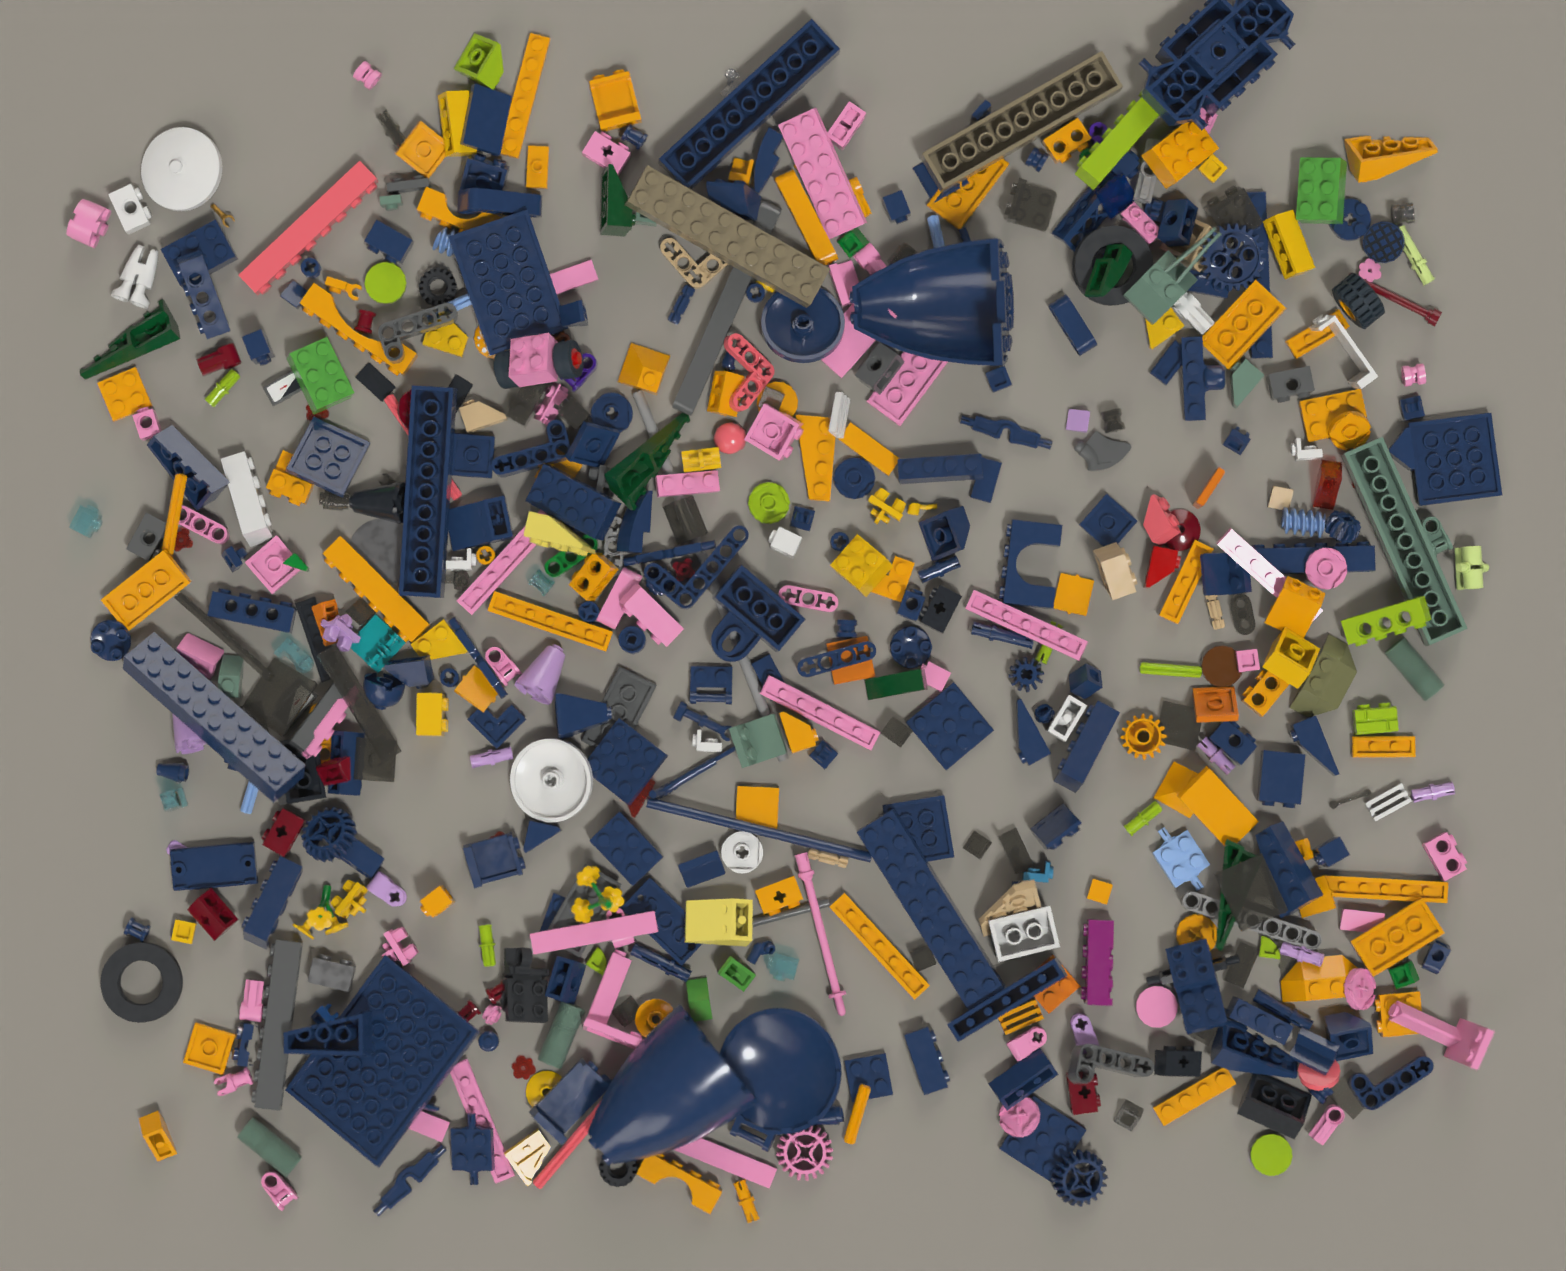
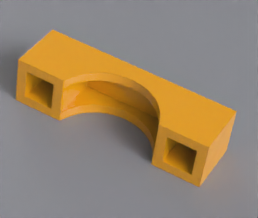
[417,187,502,233]
[636,1153,722,1214]

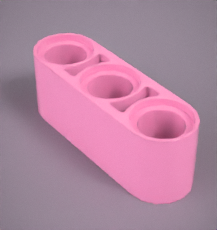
[179,505,230,544]
[596,567,643,630]

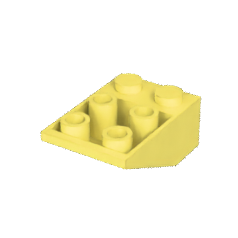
[523,511,596,556]
[685,898,753,947]

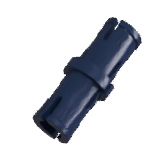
[917,555,961,584]

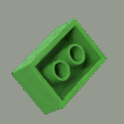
[1296,157,1347,224]
[287,337,354,414]

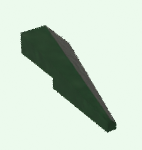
[79,299,180,380]
[604,413,690,511]
[1216,839,1262,951]

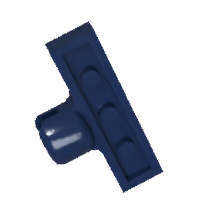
[1181,336,1225,421]

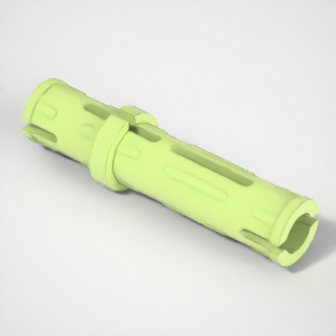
[1399,225,1435,286]

